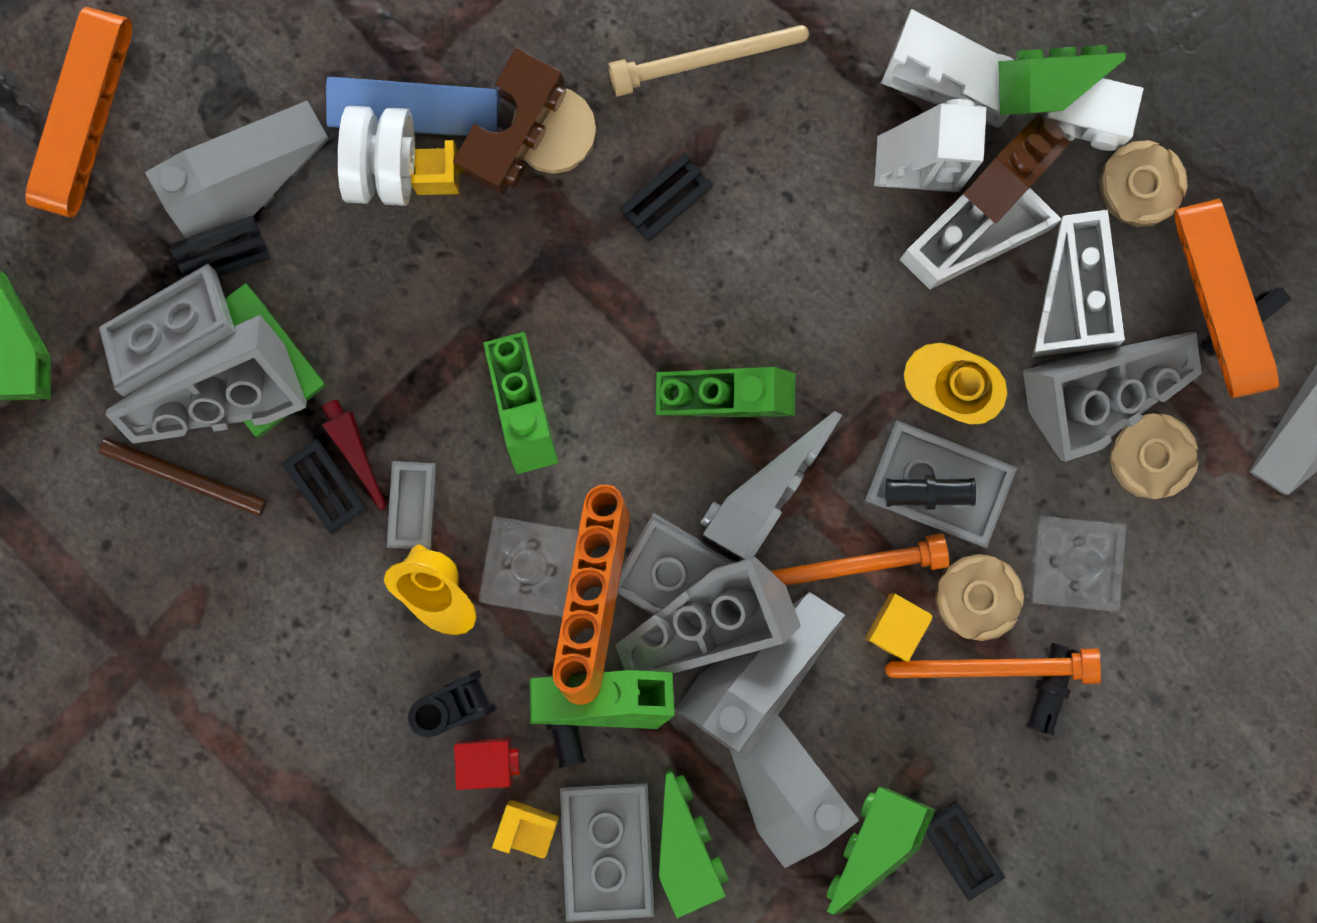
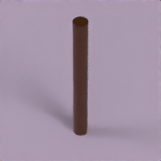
[99,438,267,516]

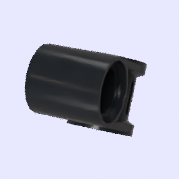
[408,670,497,738]

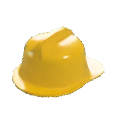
[904,342,1008,425]
[384,544,477,635]

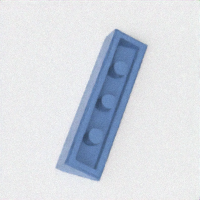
[326,77,500,137]

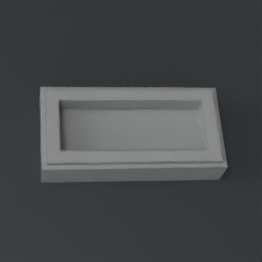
[387,461,437,550]

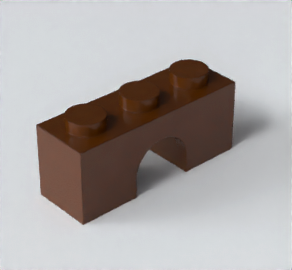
[453,47,567,195]
[963,114,1071,224]

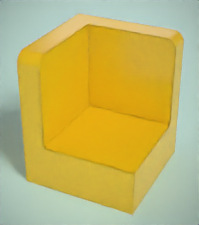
[411,140,460,195]
[864,594,932,662]
[492,799,560,858]

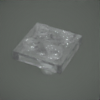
[478,516,579,617]
[1029,516,1126,612]

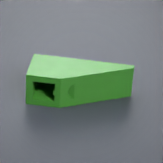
[998,45,1126,115]
[0,271,51,401]
[483,332,559,474]
[656,367,796,417]
[529,670,675,729]
[659,767,730,918]
[827,787,935,914]

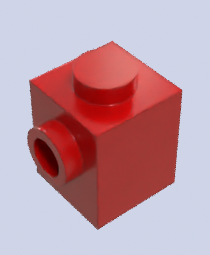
[454,738,521,790]

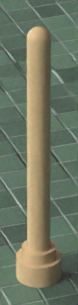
[608,25,809,97]

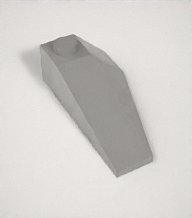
[1023,332,1202,462]
[1249,363,1317,495]
[615,557,801,673]
[675,592,846,760]
[729,715,859,868]

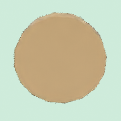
[511,89,597,174]
[1099,140,1188,227]
[1109,413,1199,500]
[935,554,1024,641]

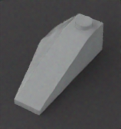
[145,101,329,254]
[106,315,306,444]
[700,411,842,561]

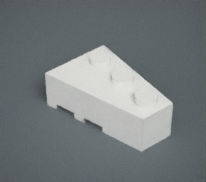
[881,9,1014,128]
[874,99,987,192]
[900,188,1062,289]
[1032,210,1125,358]

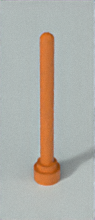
[771,533,949,586]
[885,648,1101,684]

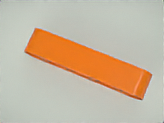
[25,7,132,218]
[1174,198,1279,399]
[553,484,630,705]

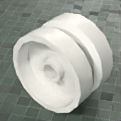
[338,106,415,206]

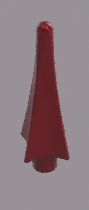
[321,399,386,510]

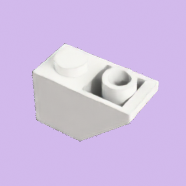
[1043,78,1143,151]

